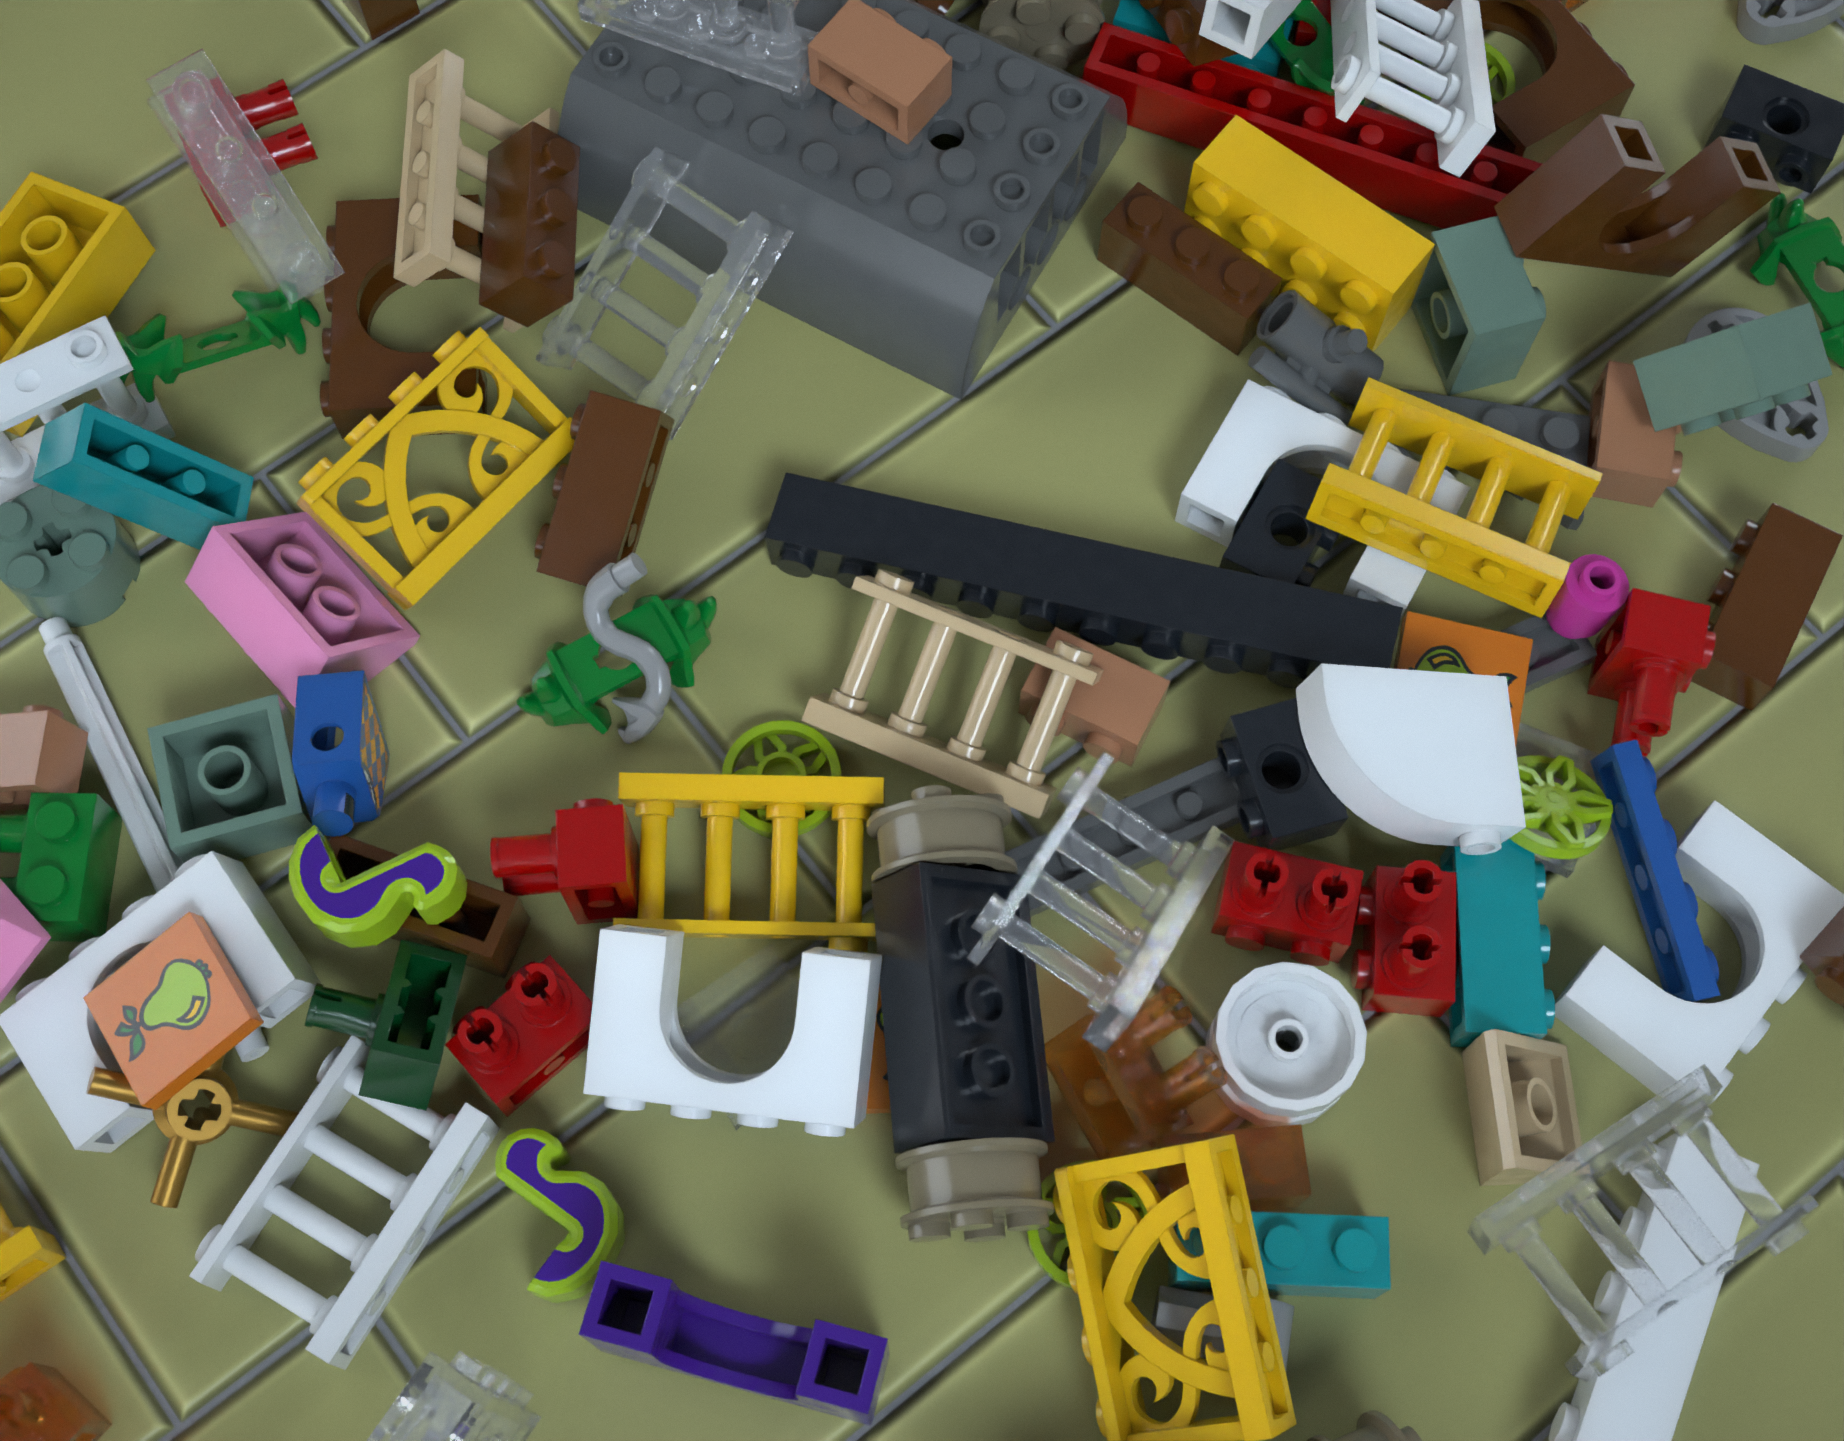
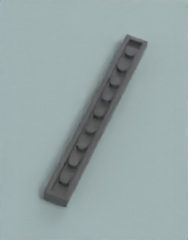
[1006,612,1598,917]

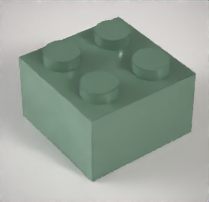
[1411,216,1546,396]
[1633,302,1833,436]
[147,694,312,863]

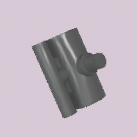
[1248,290,1384,426]

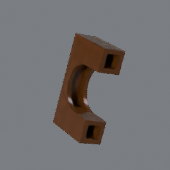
[1378,0,1635,164]
[1494,114,1781,277]
[320,194,487,439]

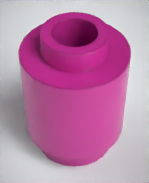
[1546,554,1629,639]

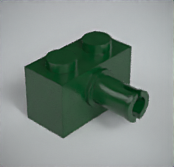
[305,939,468,1111]

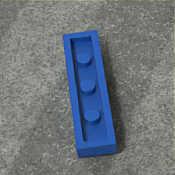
[1590,740,1720,1003]

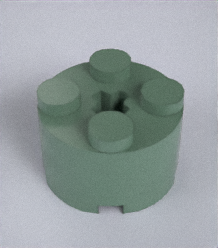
[0,485,140,627]

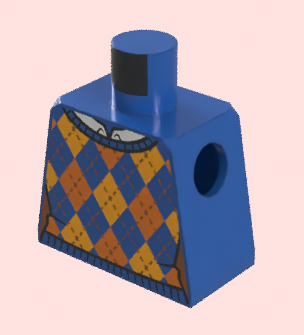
[292,670,390,837]

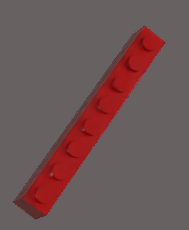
[1083,22,1542,229]

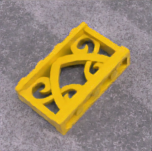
[296,326,575,611]
[1053,1134,1297,1441]

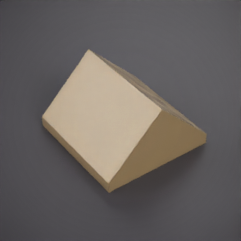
[1462,1029,1587,1186]

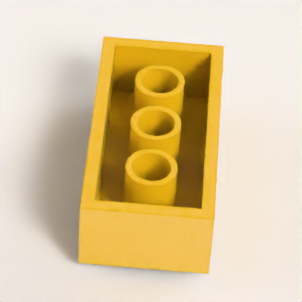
[1184,115,1435,351]
[0,171,156,437]

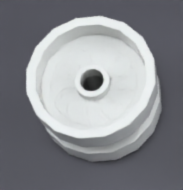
[1204,962,1367,1129]

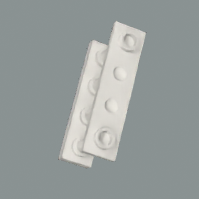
[1330,0,1496,178]
[0,315,176,505]
[189,1035,500,1370]

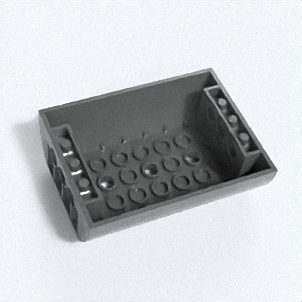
[558,0,1127,400]

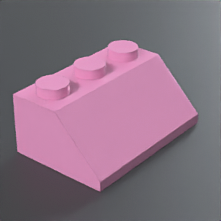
[185,512,420,708]

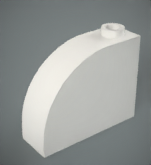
[1296,663,1526,855]

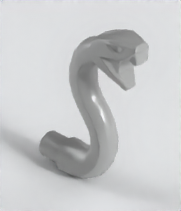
[583,553,671,744]

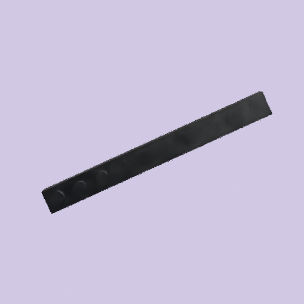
[764,473,1403,688]

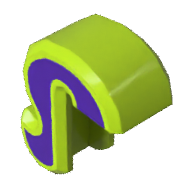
[289,825,467,948]
[495,1128,625,1304]

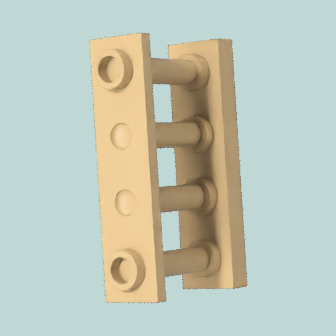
[393,49,559,333]
[801,569,1104,819]

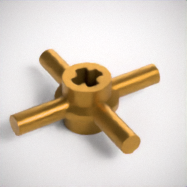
[86,1054,299,1208]

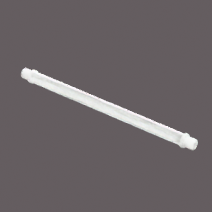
[39,617,270,1062]

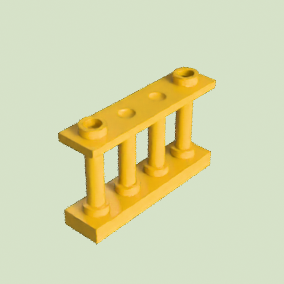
[1305,377,1603,618]
[613,772,885,953]

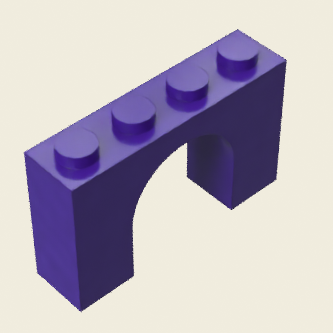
[579,1260,890,1426]

